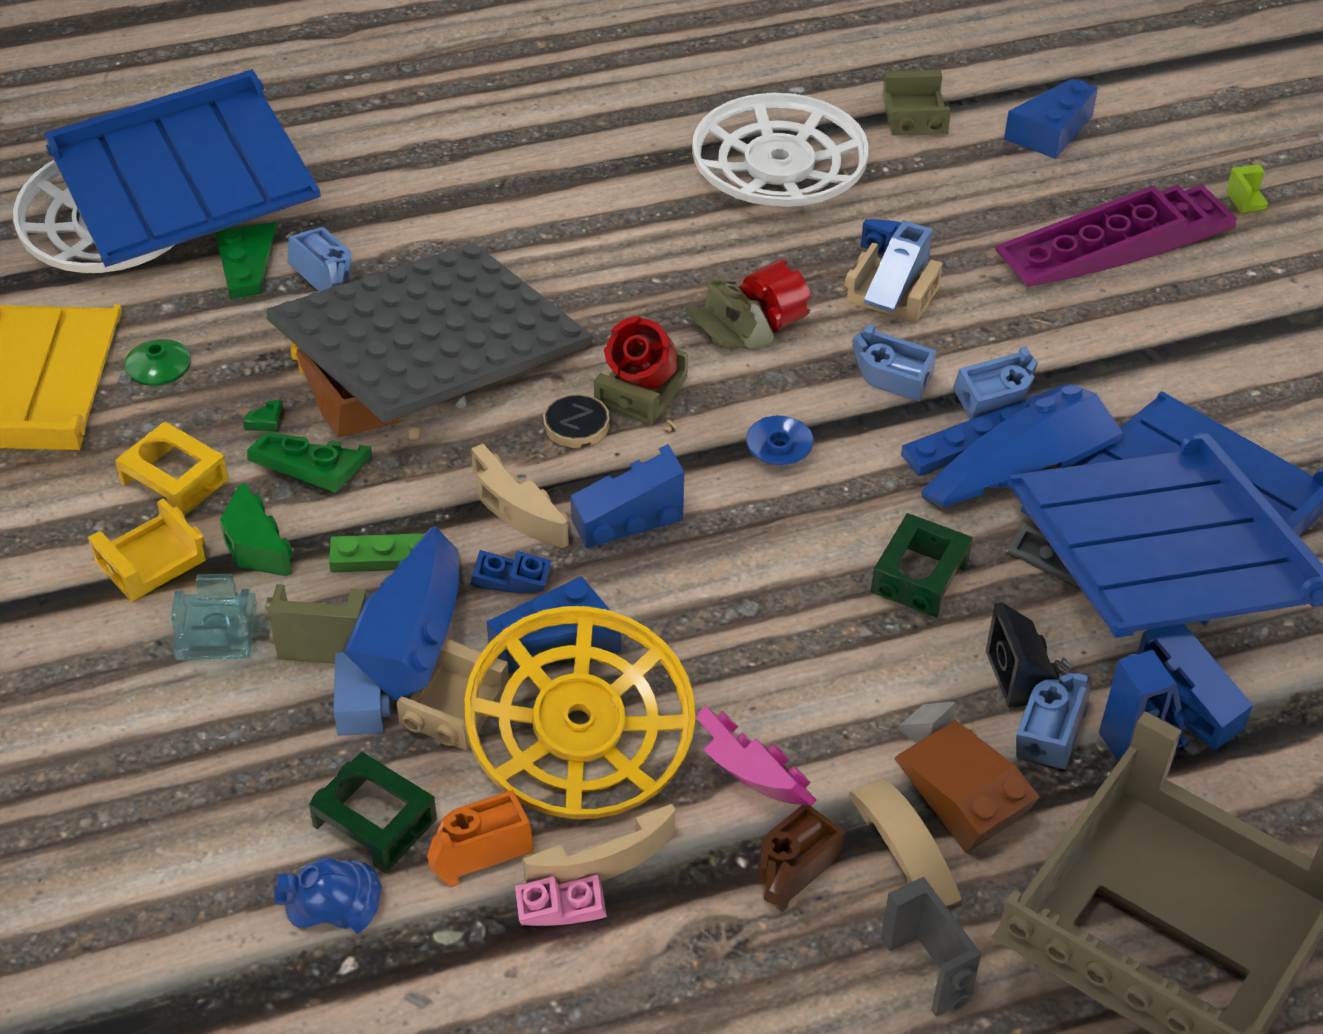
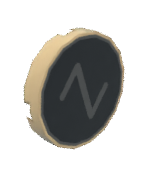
[543,394,610,448]

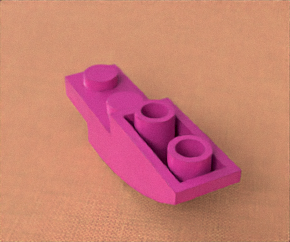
[696,705,817,806]

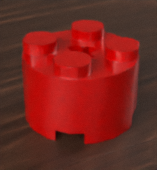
[738,260,811,333]
[604,316,678,390]

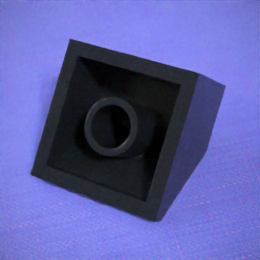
[986,602,1059,708]

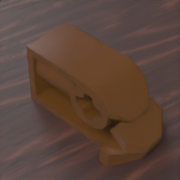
[757,805,846,912]

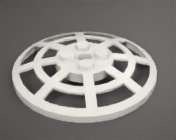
[692,93,868,207]
[13,160,174,273]

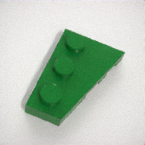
[216,222,278,299]
[247,432,372,493]

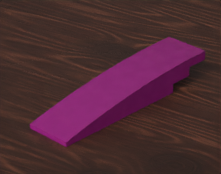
[995,184,1237,287]

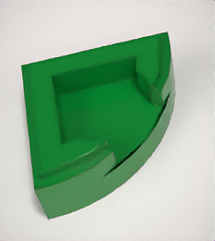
[243,400,284,432]

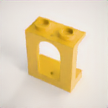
[115,421,229,516]

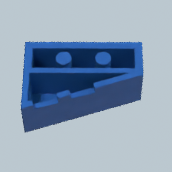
[1004,78,1098,159]
[487,576,621,674]
[1099,650,1188,762]

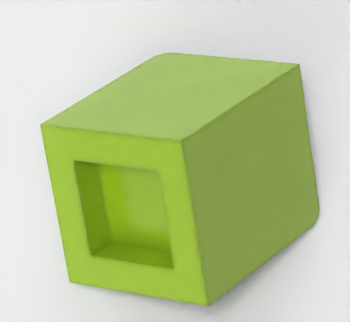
[1226,164,1268,213]

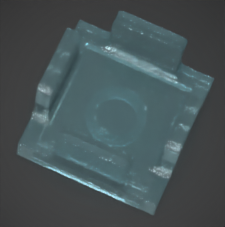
[171,574,257,660]

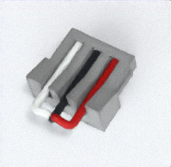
[1054,657,1073,675]

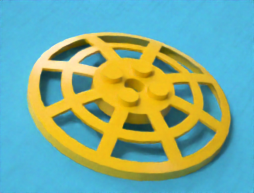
[464,606,696,819]

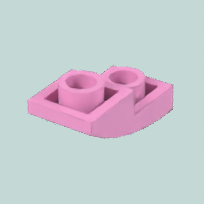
[515,874,607,926]

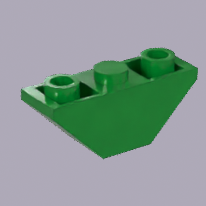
[220,483,294,576]

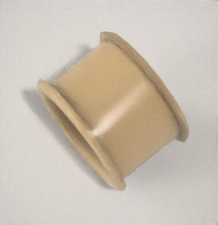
[409,425,421,440]

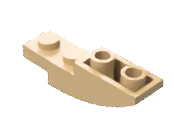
[471,444,571,548]

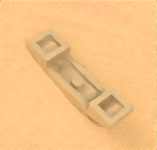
[849,779,962,910]
[523,804,675,884]

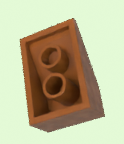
[296,349,399,438]
[895,720,1040,853]

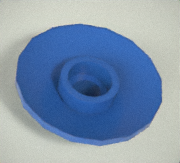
[746,415,814,466]

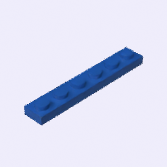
[901,383,1070,476]

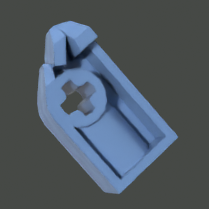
[287,227,351,292]
[852,324,936,401]
[953,346,1038,420]
[1016,673,1091,770]

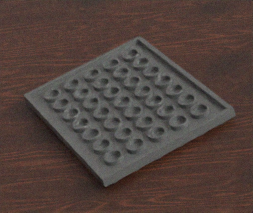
[267,243,593,423]

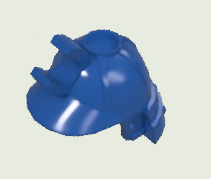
[274,857,382,934]

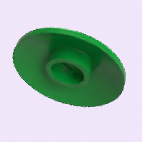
[125,339,191,386]

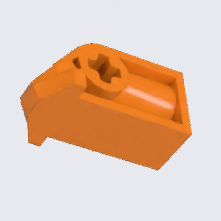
[427,790,534,887]

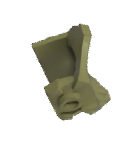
[684,276,776,349]

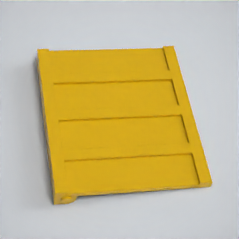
[0,304,122,450]

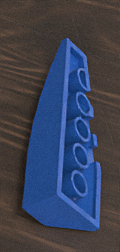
[921,385,1123,508]
[343,526,459,701]

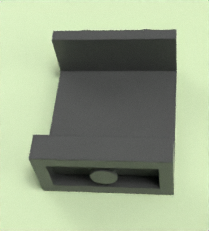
[881,876,981,1016]

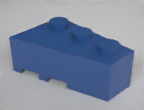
[570,444,684,548]
[1137,624,1253,751]

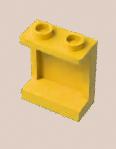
[88,498,206,602]

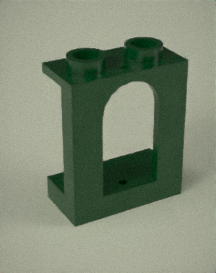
[871,513,973,618]
[309,751,437,874]

